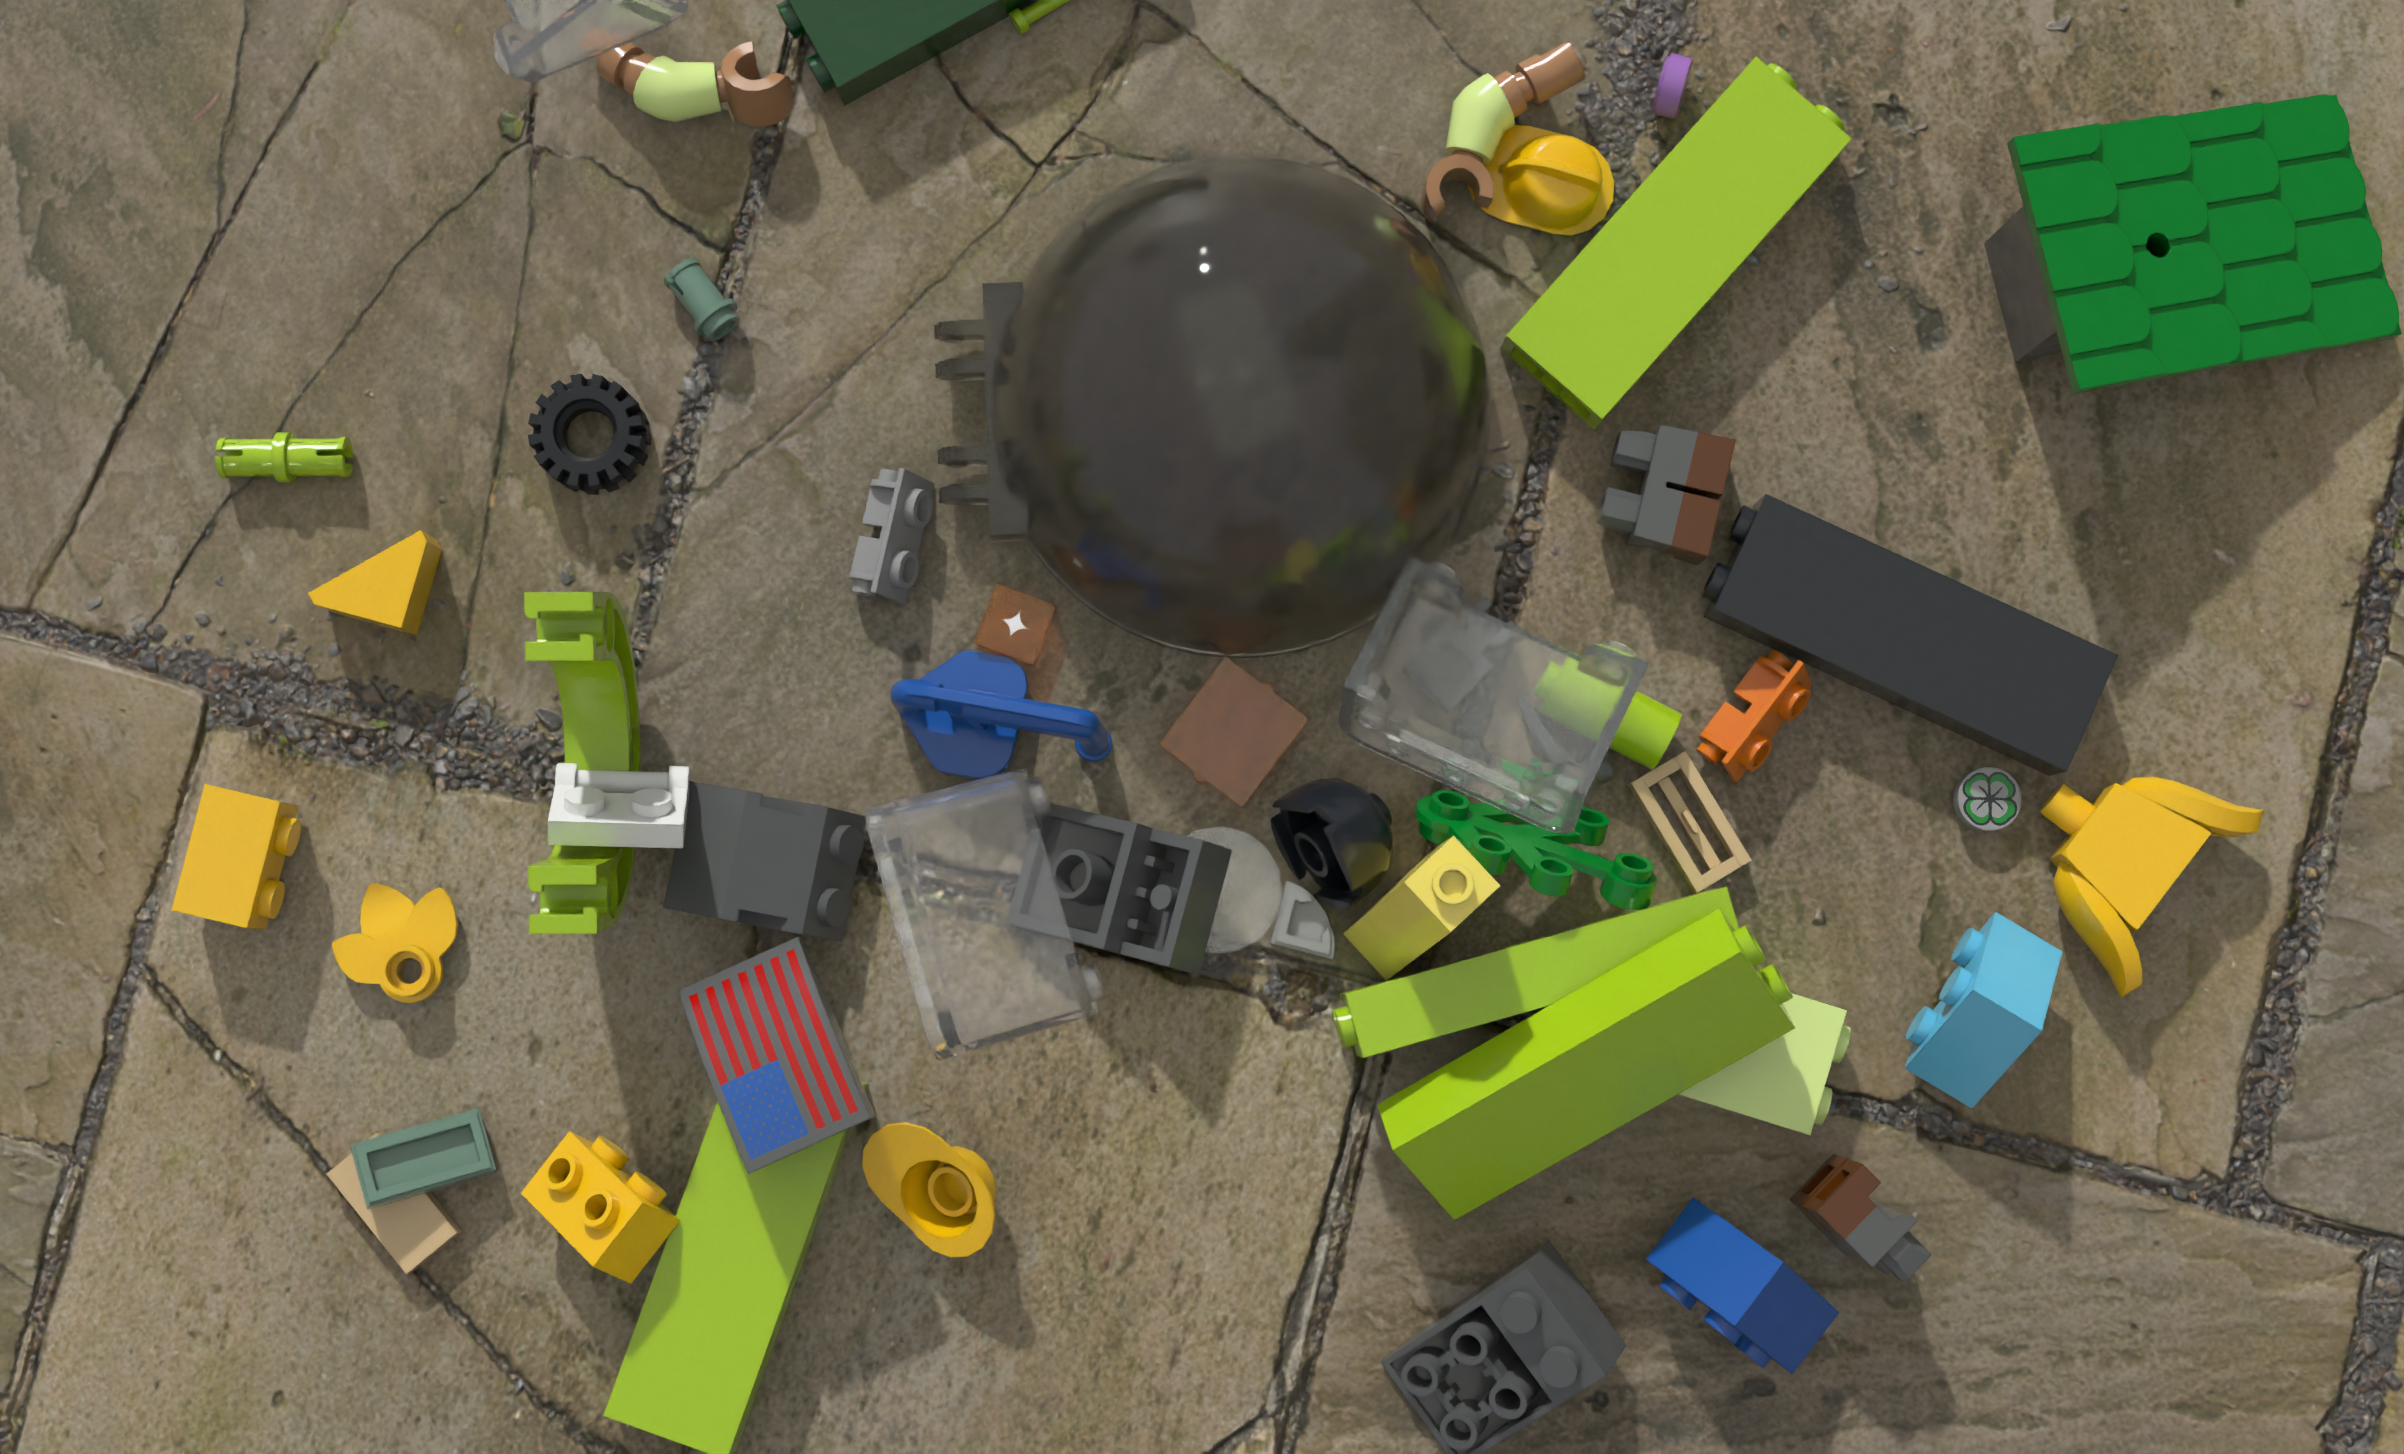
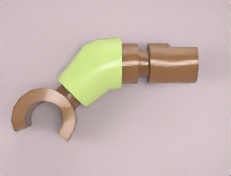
[575,22,794,127]
[1421,41,1585,225]

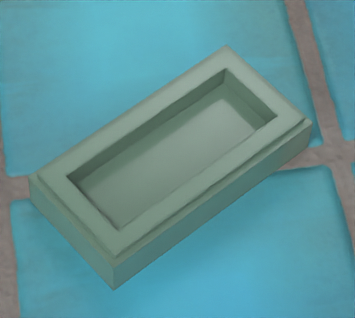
[350,1108,496,1210]

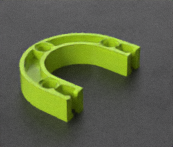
[524,592,641,934]

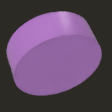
[1652,53,1693,120]

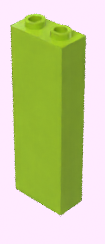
[1500,56,1852,431]
[1332,886,1739,1058]
[1377,908,1795,1220]
[603,1066,868,1454]

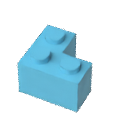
[1905,912,2063,1108]

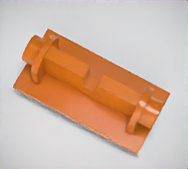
[1696,650,1812,784]

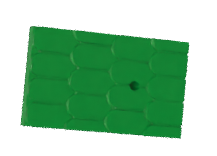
[1984,94,2402,394]

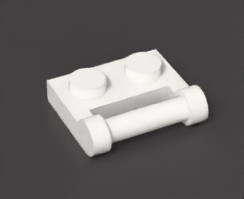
[548,763,690,848]

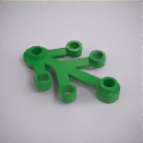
[1415,787,1657,910]

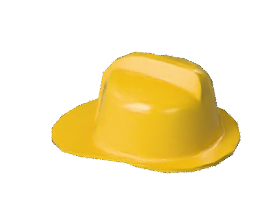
[1467,125,1614,236]
[862,1122,997,1258]

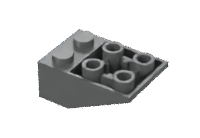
[1381,1240,1626,1454]

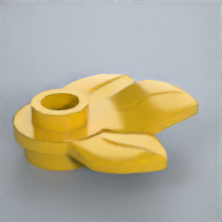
[331,883,458,1003]

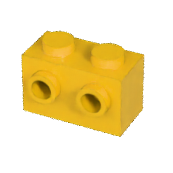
[171,784,301,930]
[521,1131,680,1284]

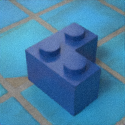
[1646,1197,1839,1374]

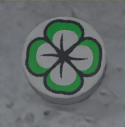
[1953,767,2022,832]

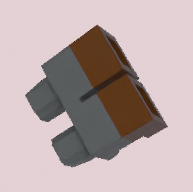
[1596,424,1736,565]
[1789,1154,1931,1282]

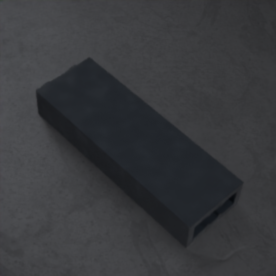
[1702,494,2118,776]

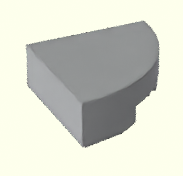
[1270,881,1335,960]

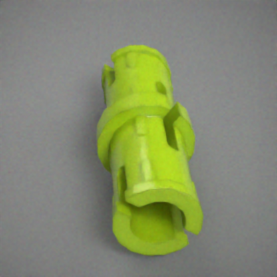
[215,432,353,483]

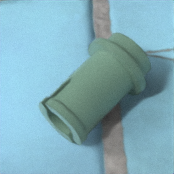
[664,258,740,341]

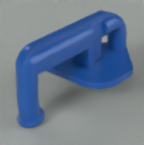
[890,650,1112,780]

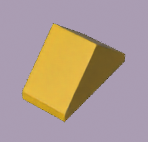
[308,530,442,635]

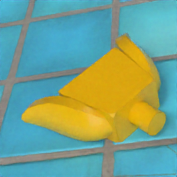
[2039,776,2264,999]

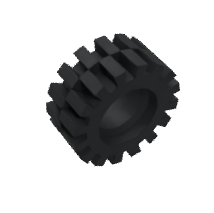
[528,374,651,495]

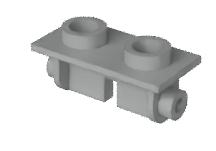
[848,468,934,605]

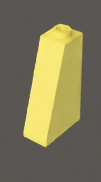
[1343,836,1500,981]

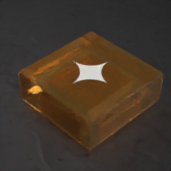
[974,584,1057,667]

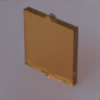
[1159,656,1309,808]

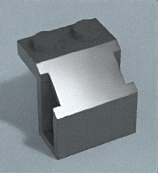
[663,781,867,942]

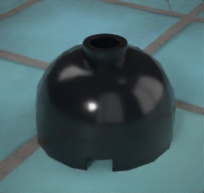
[1271,778,1393,910]

